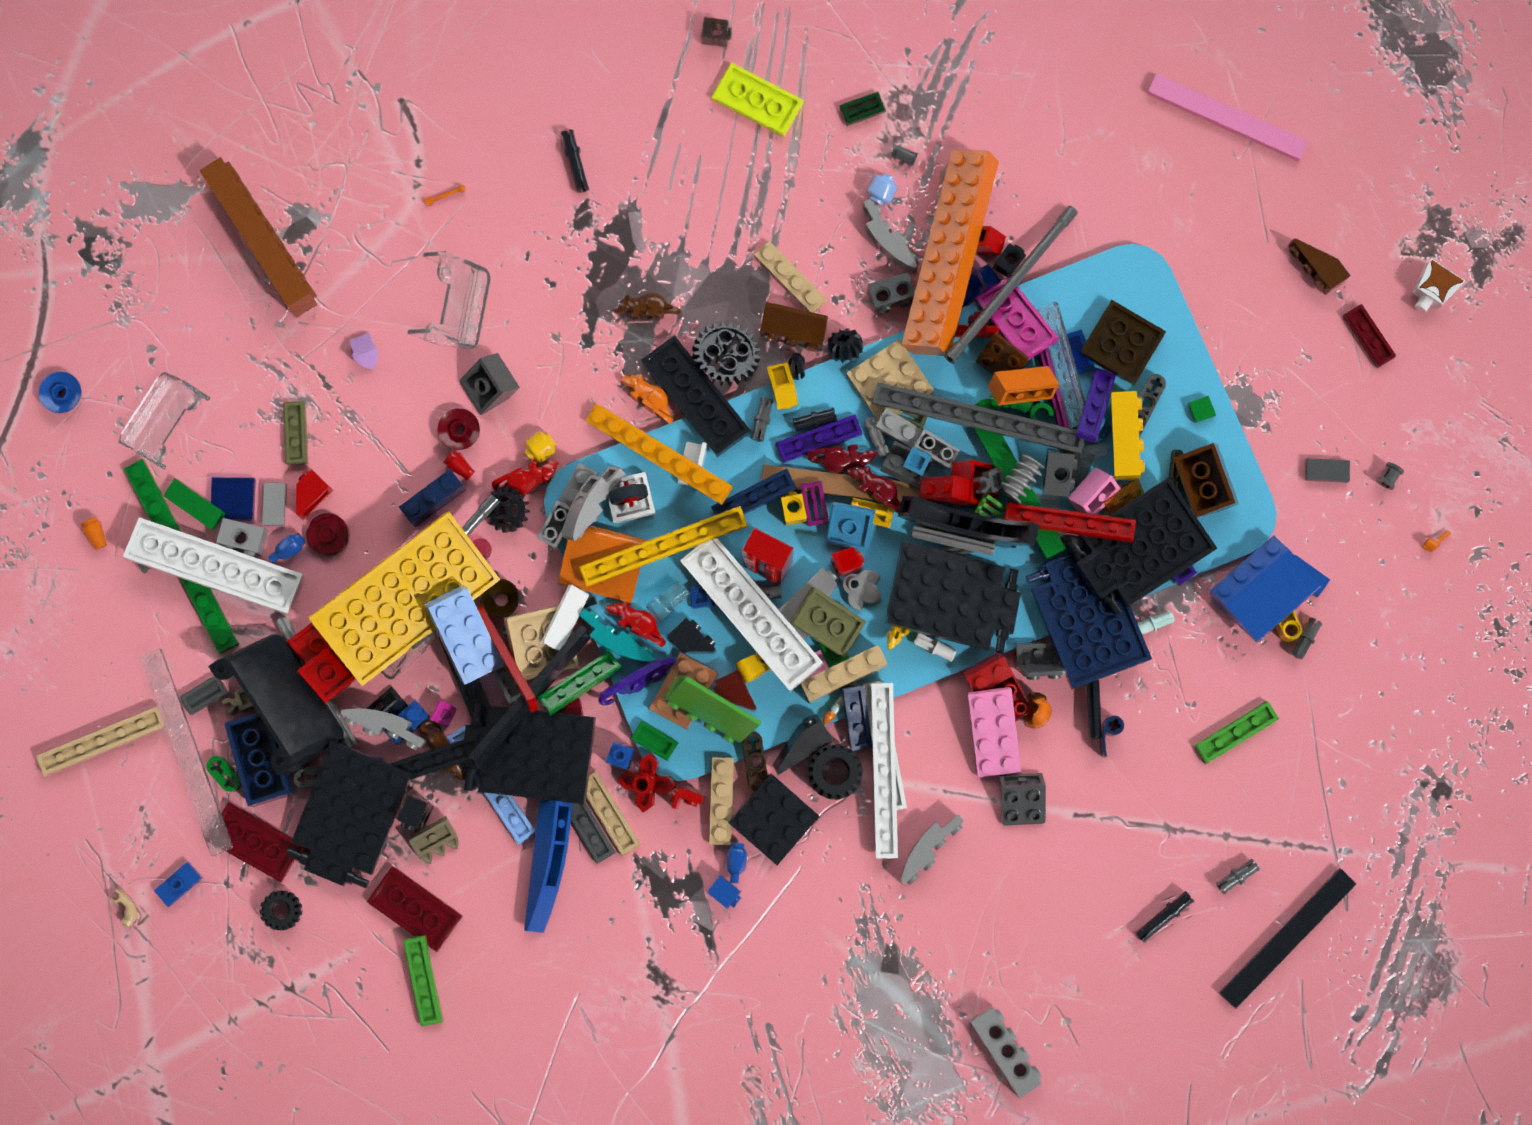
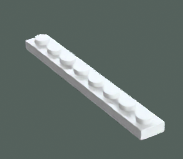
[871,683,898,859]

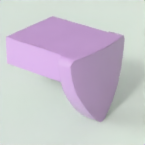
[349,333,378,369]

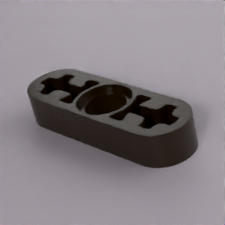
[742,730,768,791]

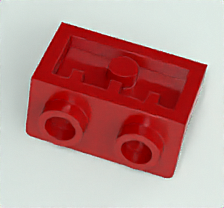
[669,787,705,809]

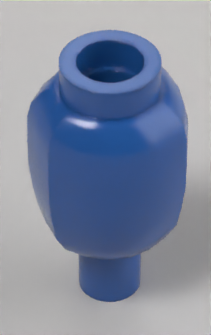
[268,533,306,563]
[726,843,747,883]

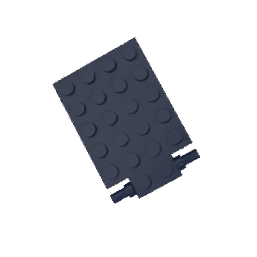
[1025,548,1152,690]

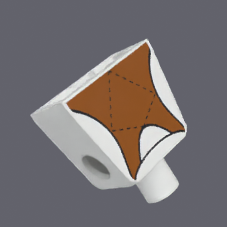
[1413,258,1465,313]

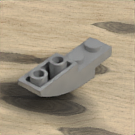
[863,198,919,274]
[874,408,960,469]
[537,463,598,548]
[562,466,626,541]
[340,709,427,750]
[900,814,964,885]

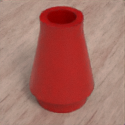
[443,450,475,480]

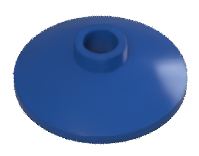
[39,372,82,413]

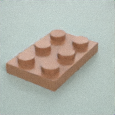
[649,652,718,730]

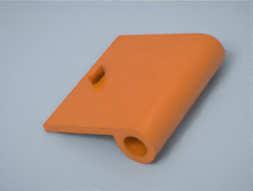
[557,525,648,603]

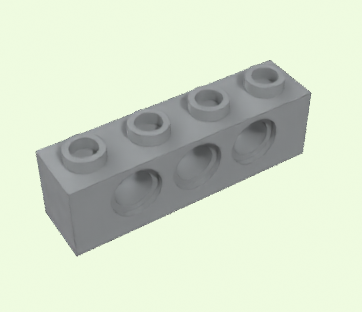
[969,1007,1042,1098]

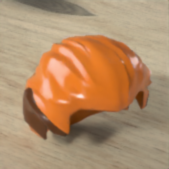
[1022,692,1052,729]

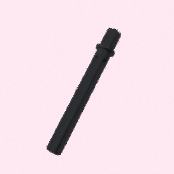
[1086,680,1102,739]

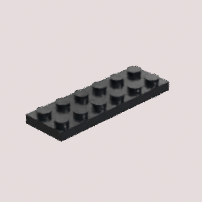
[641,335,751,457]

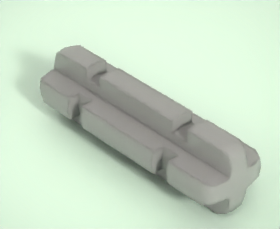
[864,417,890,458]

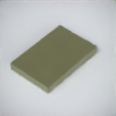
[790,587,866,658]

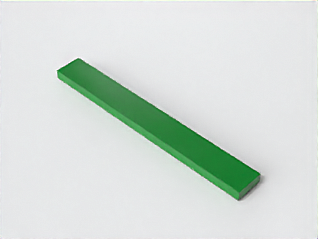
[973,400,1066,559]

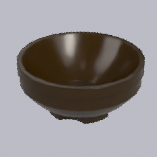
[480,579,520,618]

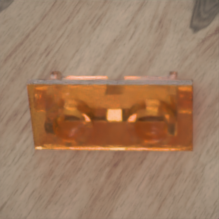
[1103,478,1144,515]

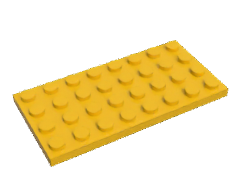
[308,511,500,686]

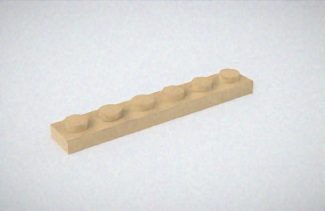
[36,706,167,776]

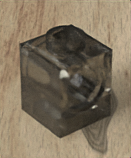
[701,17,732,47]

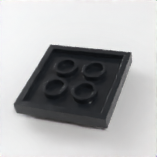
[728,773,820,866]

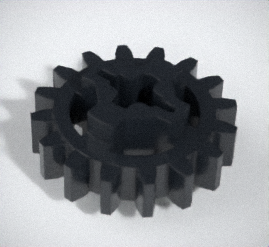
[486,486,530,533]

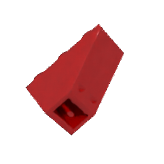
[962,652,1034,722]

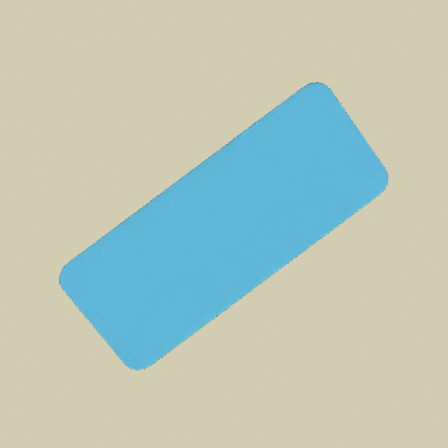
[544,243,1277,781]

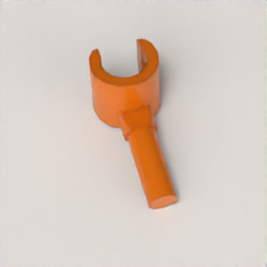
[1422,530,1451,552]

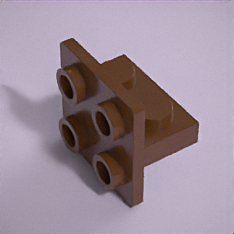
[976,333,1030,375]

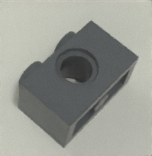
[1042,448,1078,497]

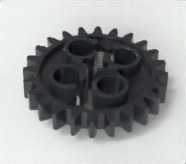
[692,321,761,387]

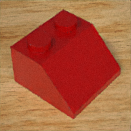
[951,460,998,509]

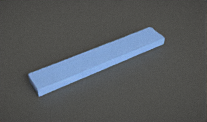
[447,725,536,845]

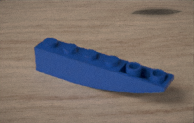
[524,800,573,933]

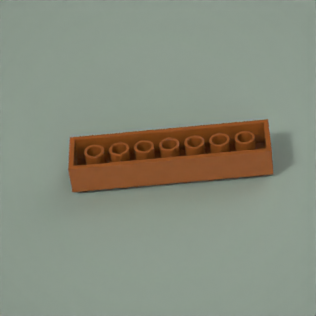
[199,157,318,318]

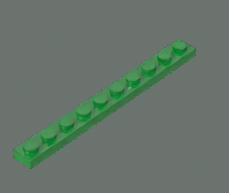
[124,458,240,654]

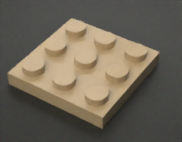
[846,339,935,420]
[504,605,579,680]

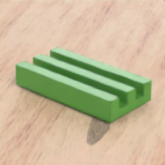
[974,494,1006,519]

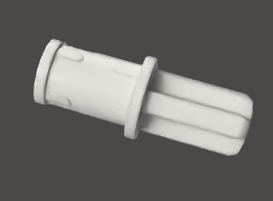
[914,633,957,662]

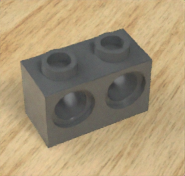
[867,272,915,314]

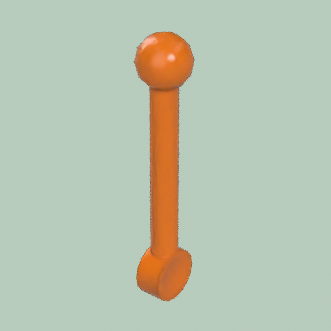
[424,184,466,206]

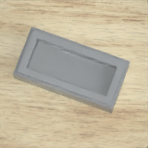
[262,483,287,526]

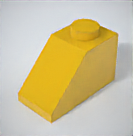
[767,362,798,410]

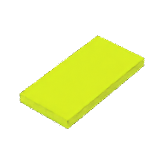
[711,63,804,137]

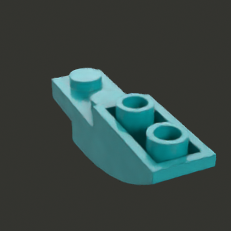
[579,609,655,664]

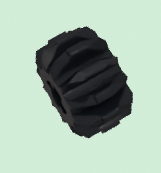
[828,328,863,364]

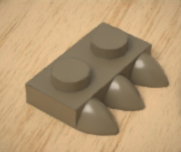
[408,816,459,864]

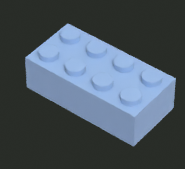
[424,585,504,685]

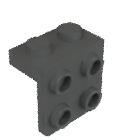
[1015,641,1067,680]

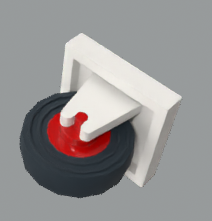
[607,472,656,524]

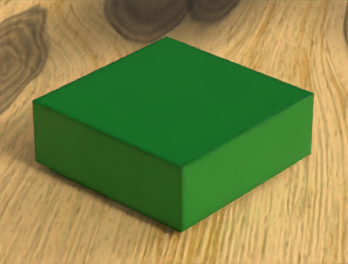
[1188,396,1216,423]

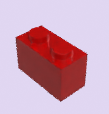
[920,476,970,503]

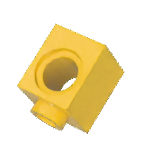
[781,492,807,526]

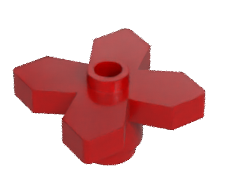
[617,753,677,812]

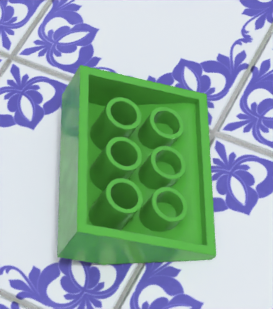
[663,675,762,744]

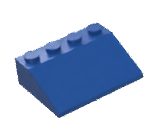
[1210,535,1321,643]

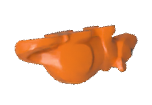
[621,374,674,424]

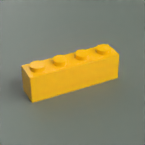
[1111,391,1145,480]

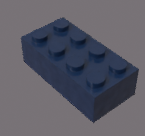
[224,712,295,807]

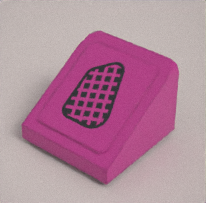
[431,700,457,727]

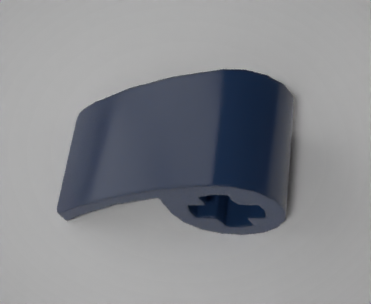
[1100,715,1124,758]

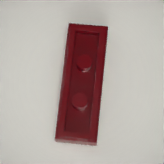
[1343,304,1396,368]

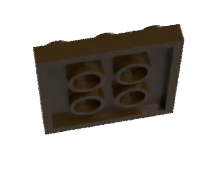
[1079,300,1167,385]

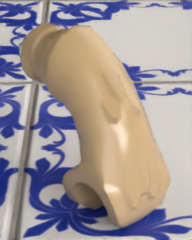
[110,889,138,928]

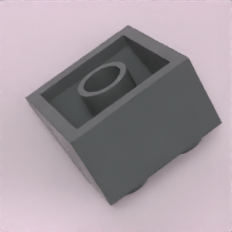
[459,353,520,415]

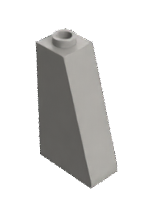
[779,568,837,641]

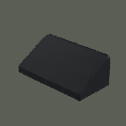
[366,687,408,716]

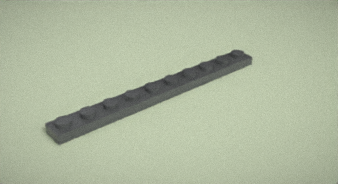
[872,382,1084,454]

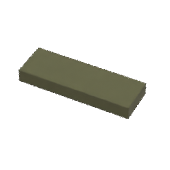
[283,401,308,466]

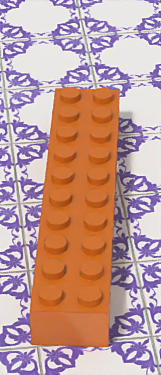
[901,150,999,356]

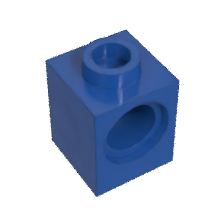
[606,742,635,771]
[707,875,742,909]

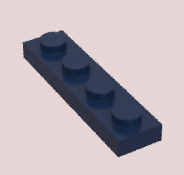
[711,468,797,515]

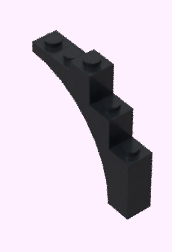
[897,496,1040,548]

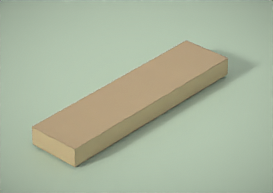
[586,771,641,856]

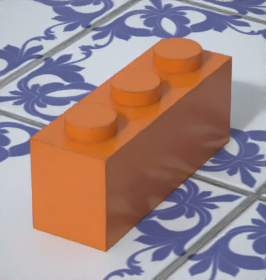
[988,366,1060,406]

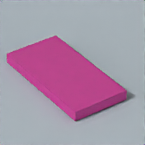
[975,276,1059,360]

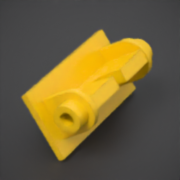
[851,498,894,528]

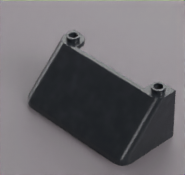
[208,634,344,775]

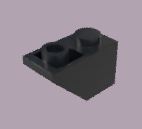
[667,618,716,654]

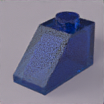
[962,264,1001,307]

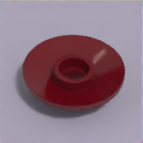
[437,408,480,450]

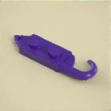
[598,658,676,706]

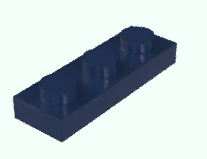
[841,683,873,751]

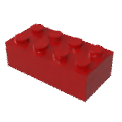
[742,527,794,583]

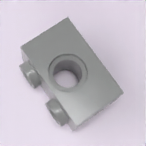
[216,518,269,557]

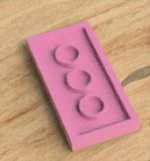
[967,687,1021,778]

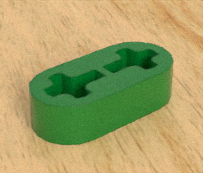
[206,756,242,792]

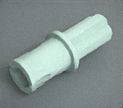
[1138,611,1175,635]

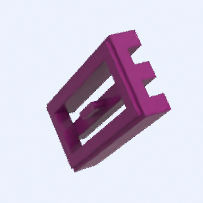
[800,480,829,526]

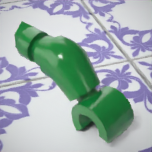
[980,395,1054,421]

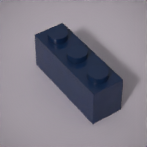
[399,469,466,527]

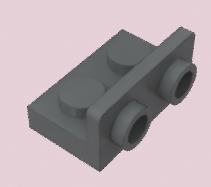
[880,441,933,489]

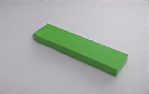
[1194,701,1279,764]
[403,935,443,1027]

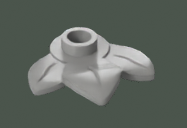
[842,570,881,611]

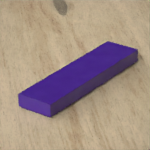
[1075,368,1116,443]
[776,414,863,463]

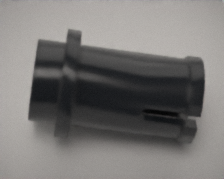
[788,353,805,380]

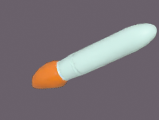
[823,682,857,725]

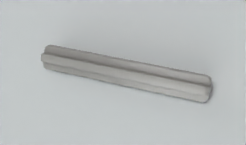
[912,525,995,556]

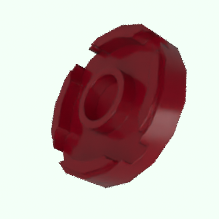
[306,513,350,556]

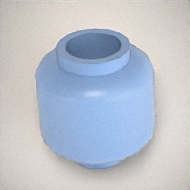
[867,173,898,206]

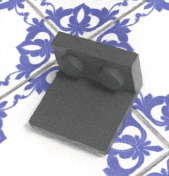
[999,773,1046,826]

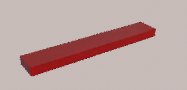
[1004,502,1136,543]
[477,606,538,712]

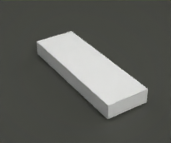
[541,585,589,651]

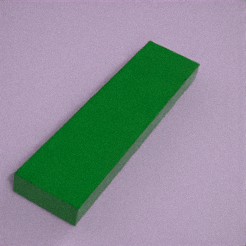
[538,651,622,715]

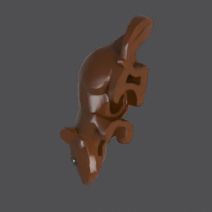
[612,293,682,321]
[419,721,465,780]

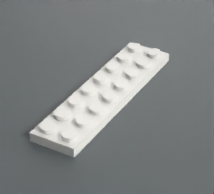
[123,517,303,615]
[680,538,824,692]

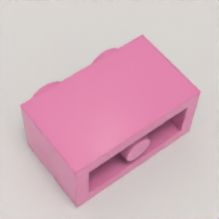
[1067,467,1121,515]

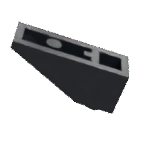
[773,714,833,775]

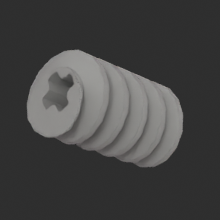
[1001,455,1045,504]

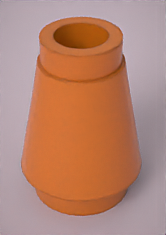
[81,517,107,550]

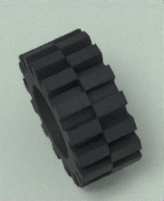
[260,891,302,930]

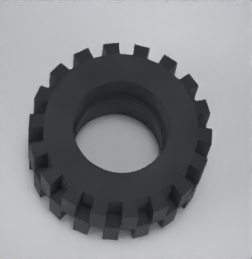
[808,744,863,800]

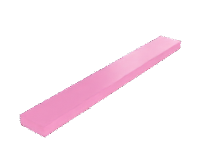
[1147,73,1308,161]

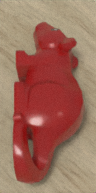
[491,461,559,495]
[605,601,666,647]

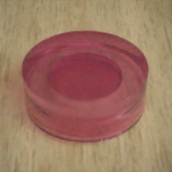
[472,538,492,560]

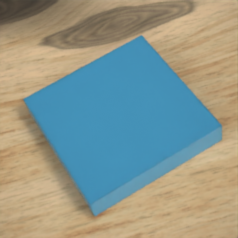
[825,502,875,552]

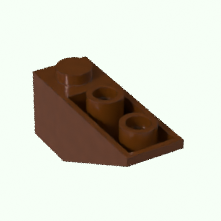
[1288,238,1351,295]

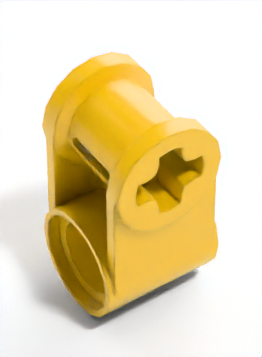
[1275,610,1302,642]
[735,653,771,683]

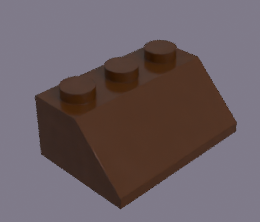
[760,302,828,352]
[1173,443,1239,518]

